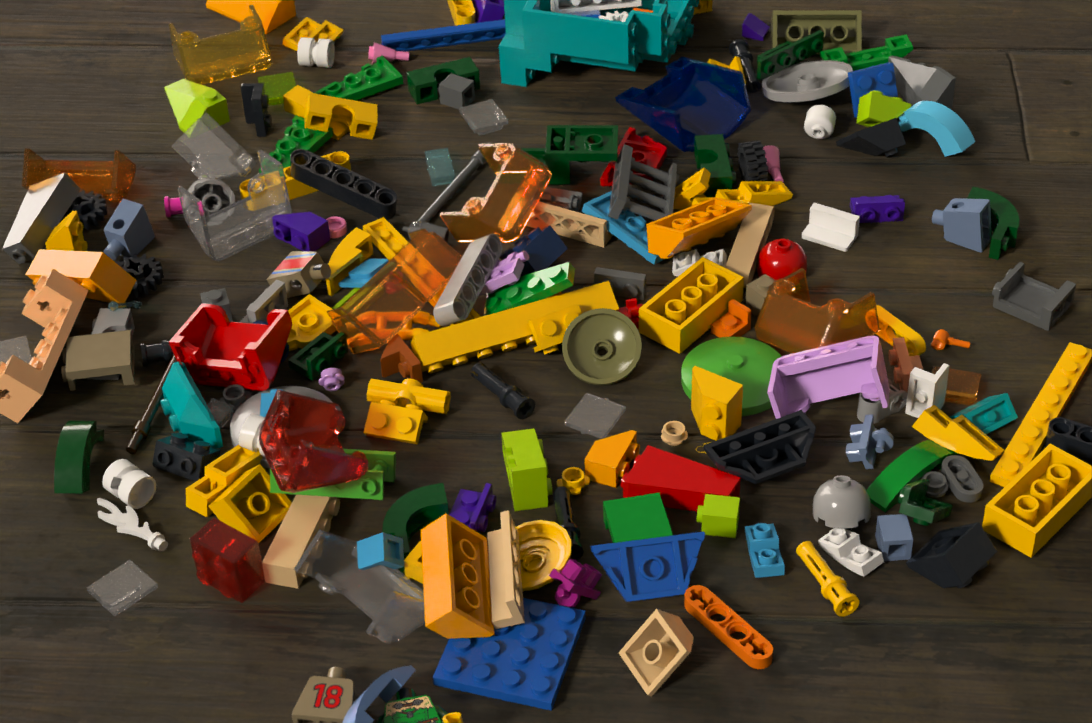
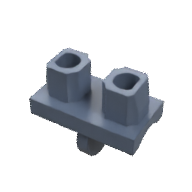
[846,414,894,469]

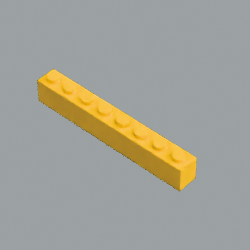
[410,281,619,373]

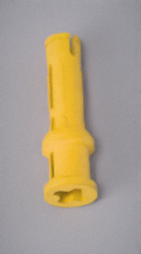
[796,541,859,617]

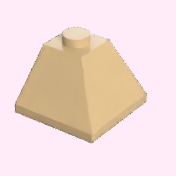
[618,609,694,697]

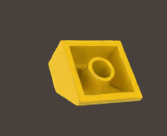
[691,366,743,441]
[208,464,292,543]

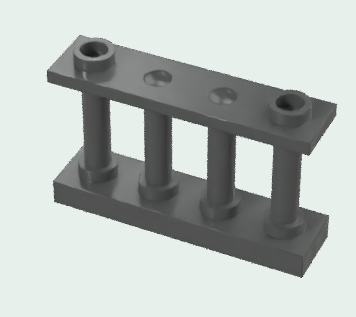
[608,144,679,221]

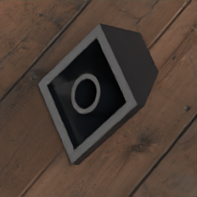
[836,118,906,157]

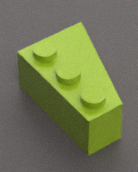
[501,428,552,511]

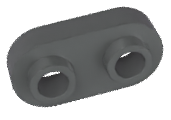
[941,455,984,503]

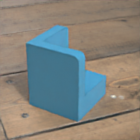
[357,532,404,570]

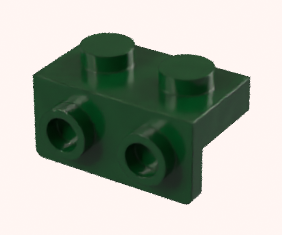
[288,332,348,381]
[898,479,953,526]

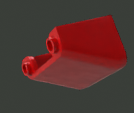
[169,303,293,391]

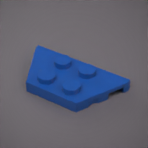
[591,532,705,602]

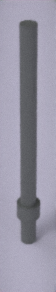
[415,142,495,229]

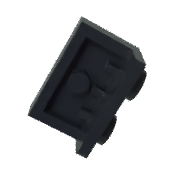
[241,83,272,137]
[152,433,221,482]

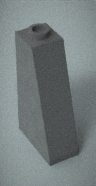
[2,173,81,264]

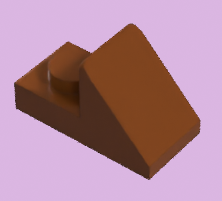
[380,333,423,383]

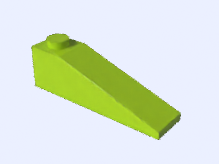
[164,79,230,138]

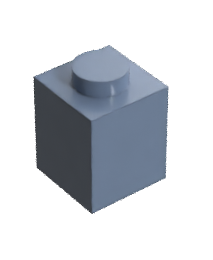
[875,514,913,561]

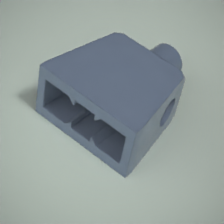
[932,198,992,253]
[103,199,155,260]

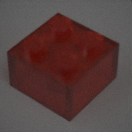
[190,518,265,603]

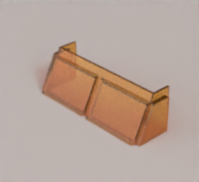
[327,229,463,354]

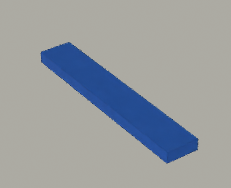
[381,19,506,51]

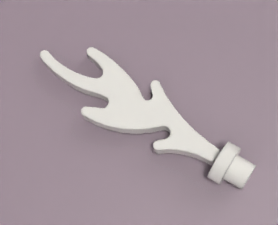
[97,498,168,551]

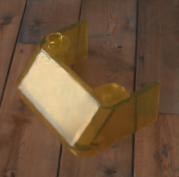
[169,5,272,85]

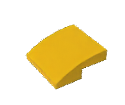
[282,17,344,51]

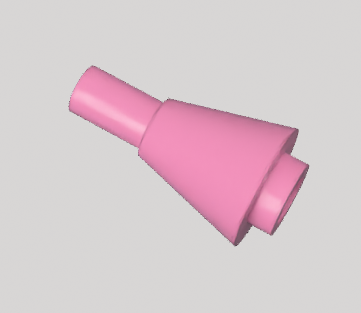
[368,42,409,64]
[763,146,783,182]

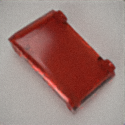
[259,389,369,493]

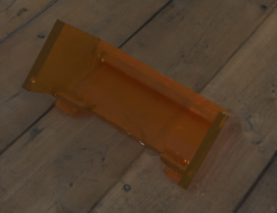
[439,143,552,243]
[22,148,136,202]
[755,268,880,353]

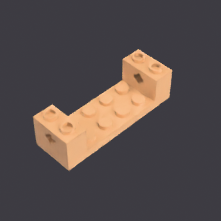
[0,269,89,423]

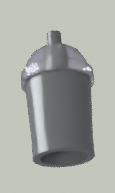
[402,220,449,247]

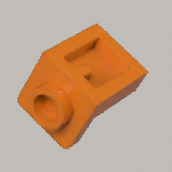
[711,299,751,338]

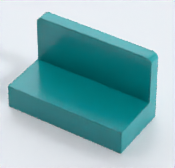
[950,393,1018,434]

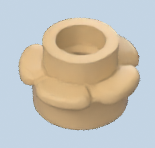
[661,421,688,446]

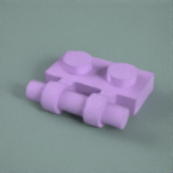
[478,251,529,297]

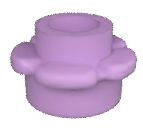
[319,368,345,391]

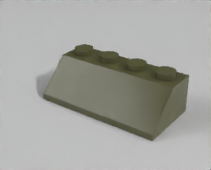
[771,10,862,55]

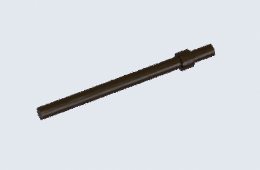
[126,355,177,454]

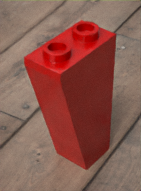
[621,445,741,512]

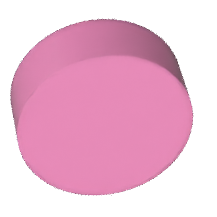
[326,216,347,238]

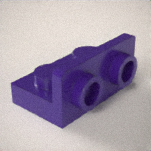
[850,195,905,223]
[449,483,497,534]

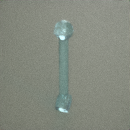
[108,300,142,311]

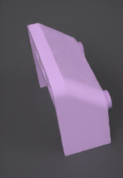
[767,336,890,419]

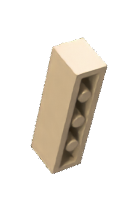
[262,495,340,589]

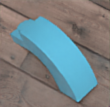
[898,101,976,157]

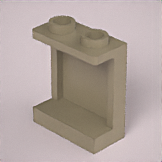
[61,330,135,391]

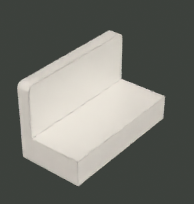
[802,203,860,252]
[905,363,950,418]

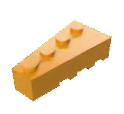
[25,249,136,306]

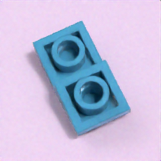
[745,523,785,578]

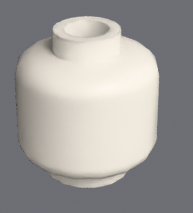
[804,105,836,139]

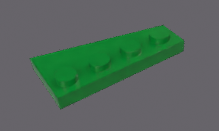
[314,55,403,100]
[259,115,333,176]
[483,262,575,316]

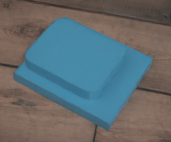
[338,258,397,288]

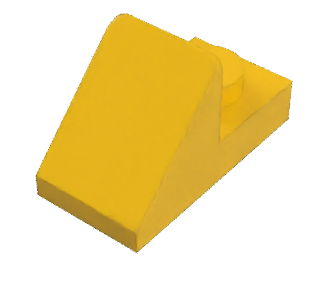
[673,167,711,210]

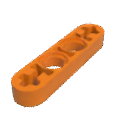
[684,585,773,669]

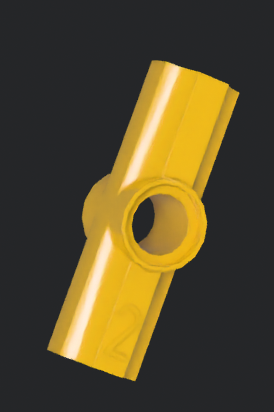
[366,379,451,414]

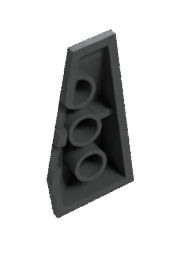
[888,56,956,110]

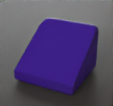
[742,13,770,41]

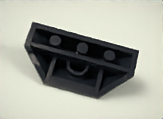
[703,410,816,484]

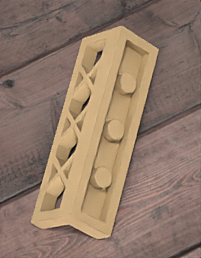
[515,196,613,248]
[487,510,525,629]

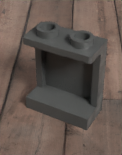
[992,262,1076,331]

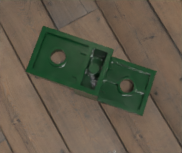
[498,125,618,185]

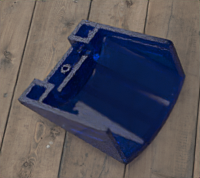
[615,57,751,152]

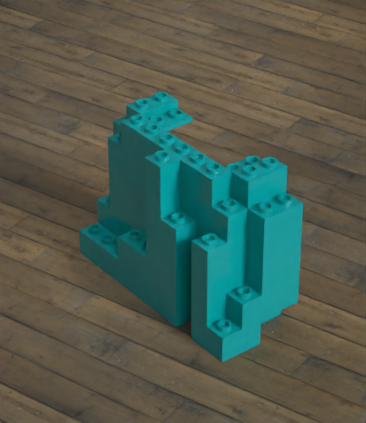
[499,0,699,87]

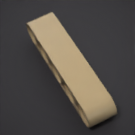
[725,203,775,289]

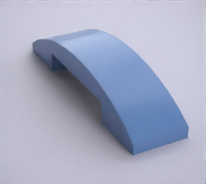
[342,666,416,723]

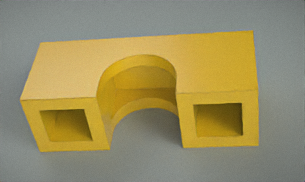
[304,93,378,140]

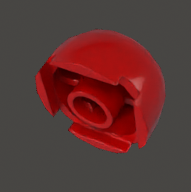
[757,239,807,286]

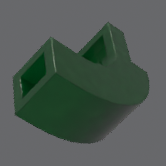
[967,186,1020,260]
[54,421,104,493]
[383,483,449,573]

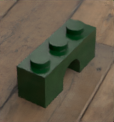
[407,57,480,105]
[694,134,736,197]

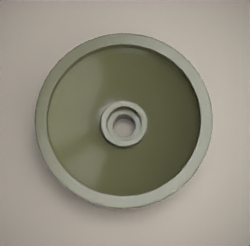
[562,308,642,386]

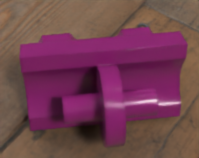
[549,559,602,608]

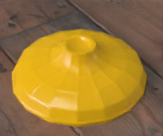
[516,520,572,591]

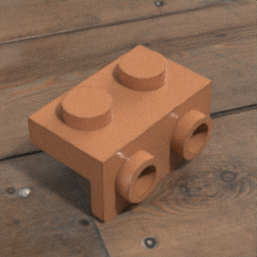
[889,337,923,393]

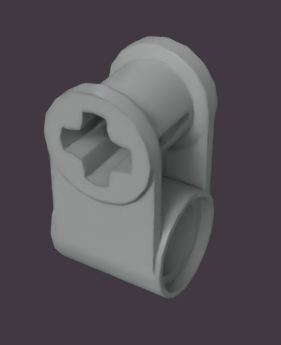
[857,379,908,424]

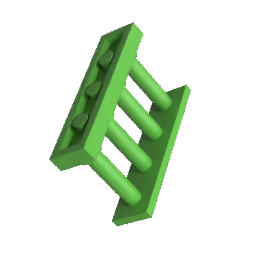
[270,445,396,500]

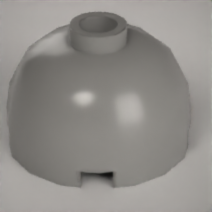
[185,177,236,227]
[813,475,871,529]

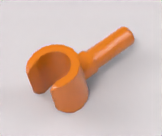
[931,329,970,350]

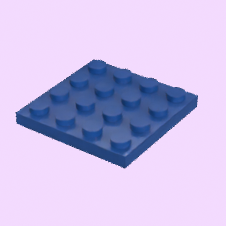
[433,598,586,711]

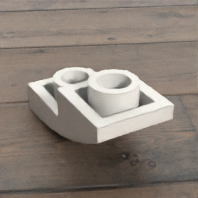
[672,249,727,276]
[818,528,884,577]

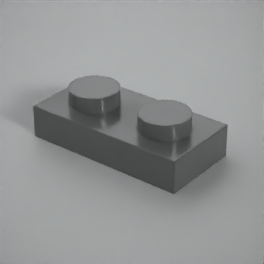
[594,267,646,300]

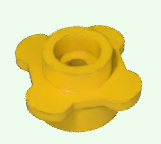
[557,467,590,495]

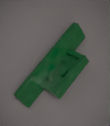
[757,30,824,80]

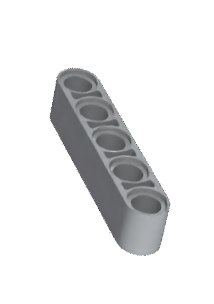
[433,234,503,327]

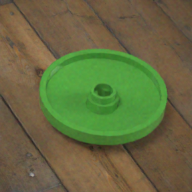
[681,337,782,416]

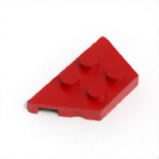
[600,127,667,186]

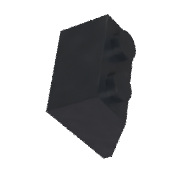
[906,522,997,588]

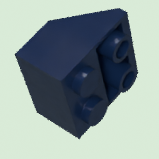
[499,225,568,276]

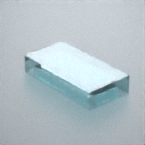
[425,148,455,186]

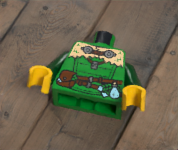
[375,688,463,723]

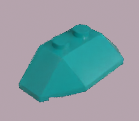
[160,361,223,448]

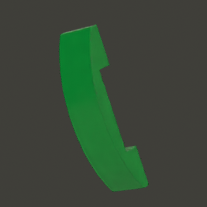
[820,34,913,71]
[866,439,959,512]

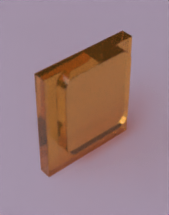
[932,366,981,406]

